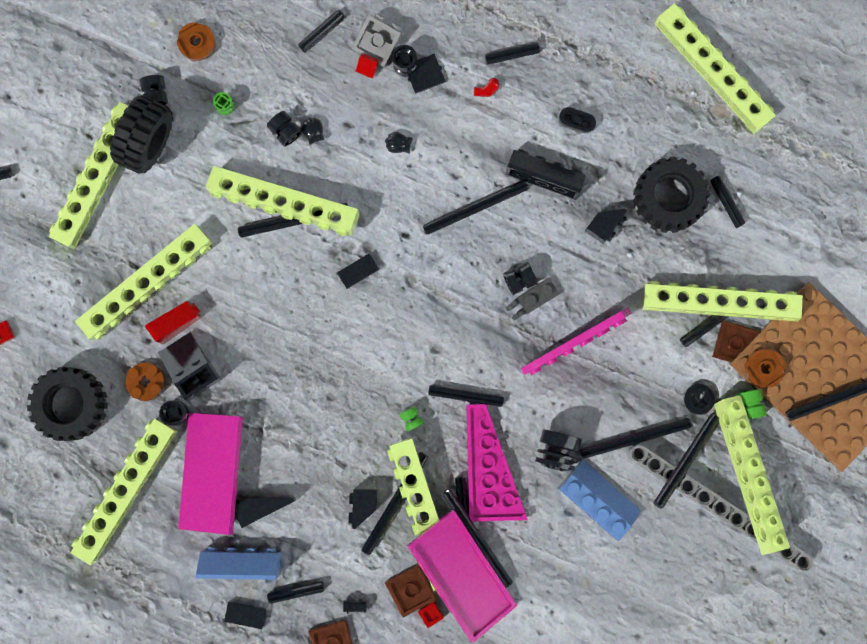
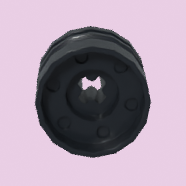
[535,429,582,471]

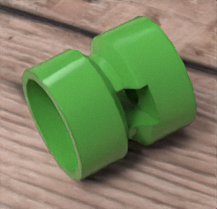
[736,389,767,419]

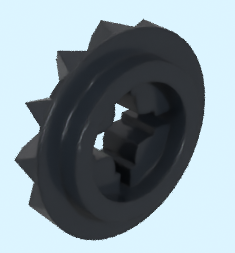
[683,384,715,415]

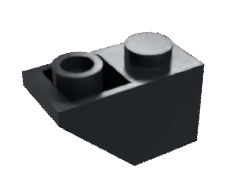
[585,209,627,244]
[348,488,378,529]

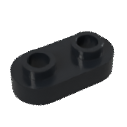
[559,107,596,134]

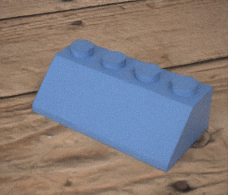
[557,459,641,541]
[196,547,281,580]

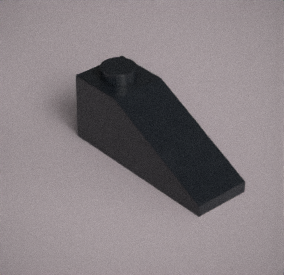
[235,496,296,528]

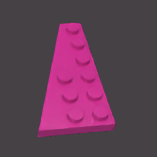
[521,307,632,376]
[466,404,528,522]

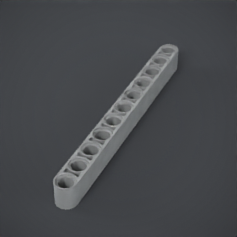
[628,445,813,571]

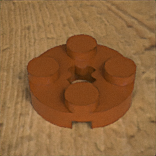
[177,22,216,62]
[744,349,785,388]
[125,363,165,401]

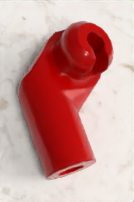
[473,78,500,97]

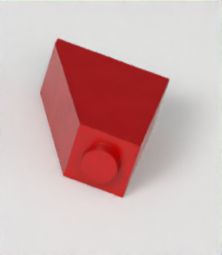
[145,301,201,344]

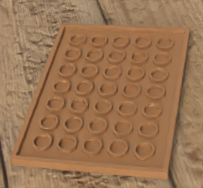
[729,282,867,472]

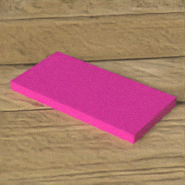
[178,413,243,535]
[406,510,517,643]

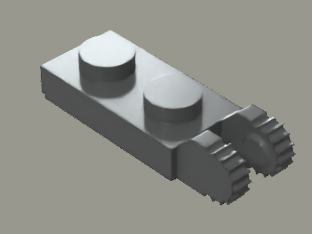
[505,278,559,321]

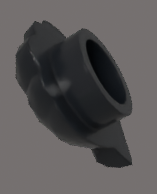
[301,117,325,145]
[385,132,413,154]

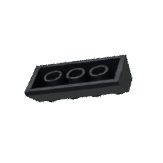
[505,149,586,200]

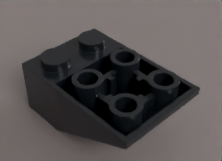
[158,332,222,401]

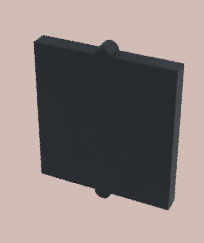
[408,54,446,94]

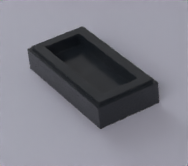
[337,253,379,289]
[224,602,267,629]

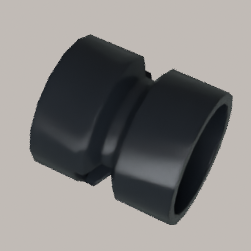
[392,45,417,77]
[139,75,168,105]
[266,111,302,147]
[503,262,538,295]
[159,400,190,426]

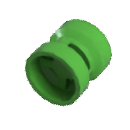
[213,92,235,115]
[399,406,424,432]

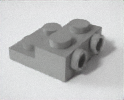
[352,13,404,67]

